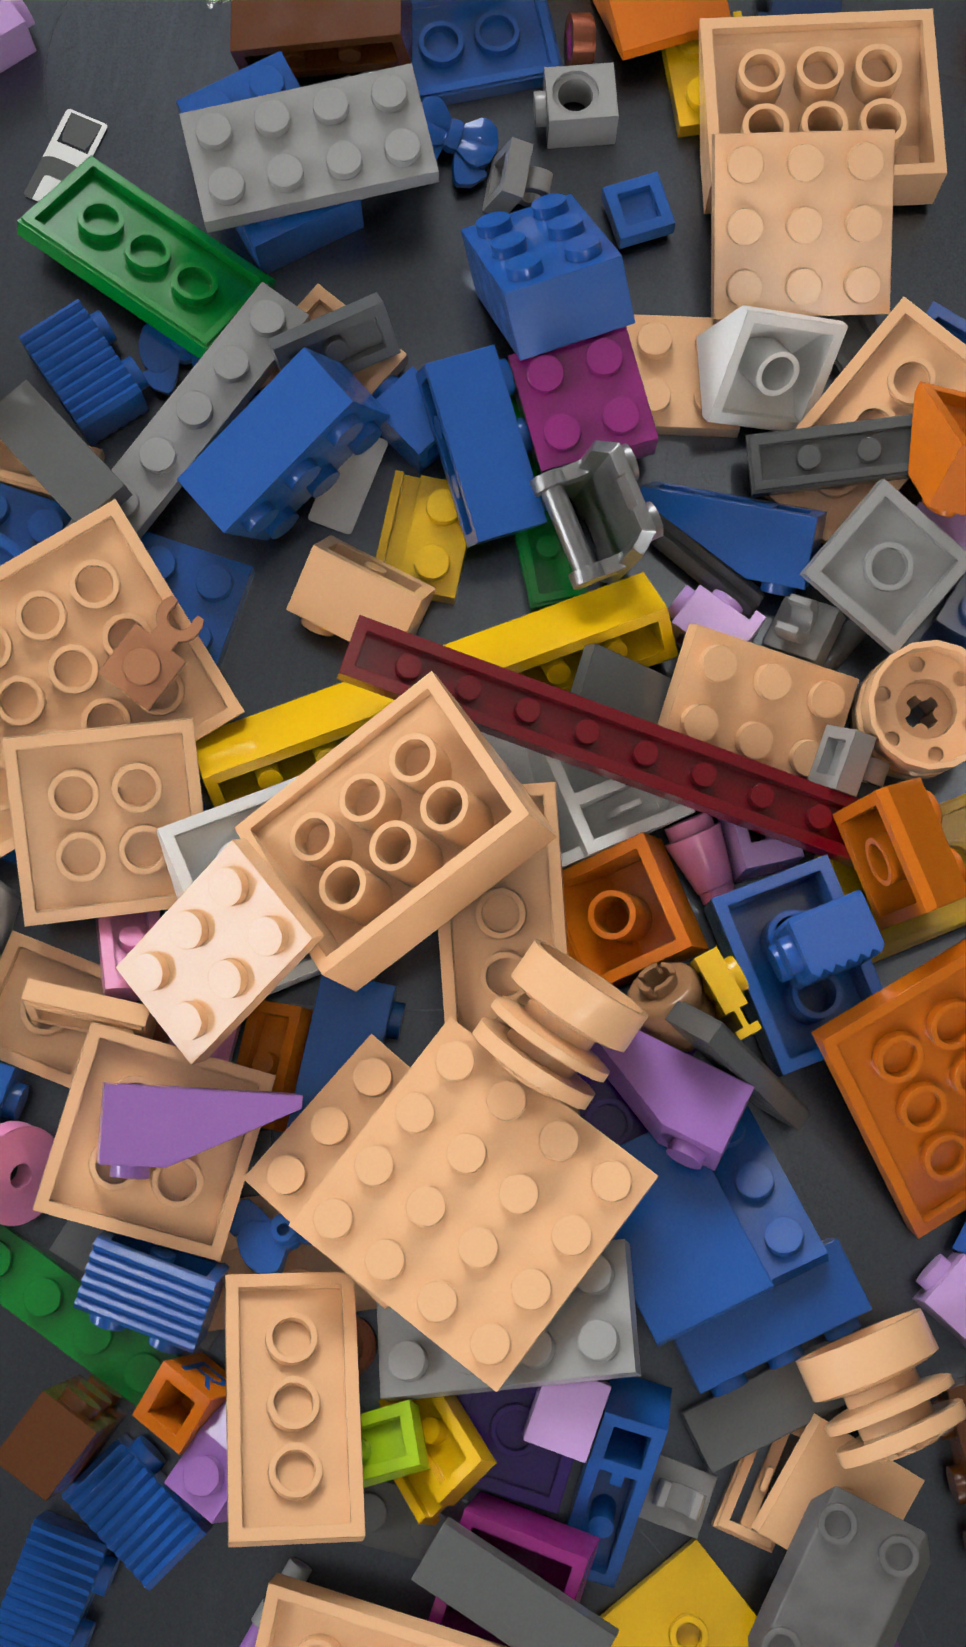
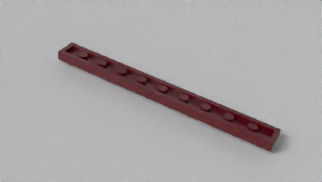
[336,615,859,868]

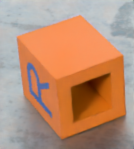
[132,1352,226,1455]

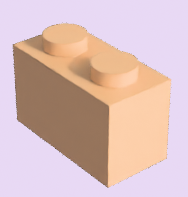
[286,535,436,642]

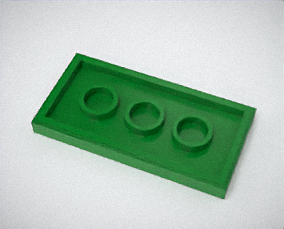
[17,156,276,359]

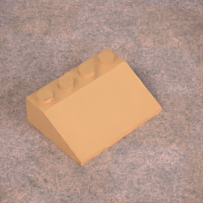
[699,8,947,214]
[234,671,557,992]

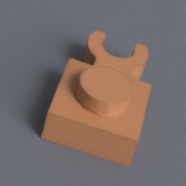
[98,595,204,711]

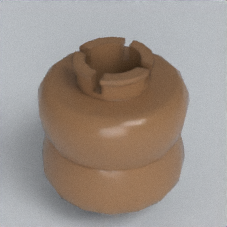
[627,962,716,1052]

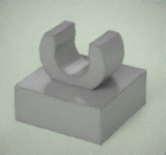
[482,137,553,214]
[762,593,846,667]
[808,724,891,797]
[639,1454,718,1539]

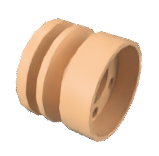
[849,640,966,781]
[472,939,648,1110]
[795,1308,966,1469]

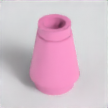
[664,813,736,905]

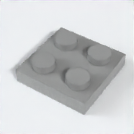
[799,479,966,653]

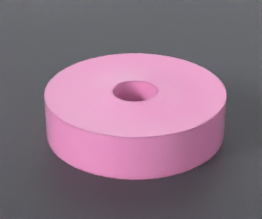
[0,1121,54,1226]

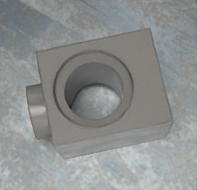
[533,62,619,149]

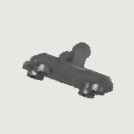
[529,440,664,590]
[748,1486,931,1647]

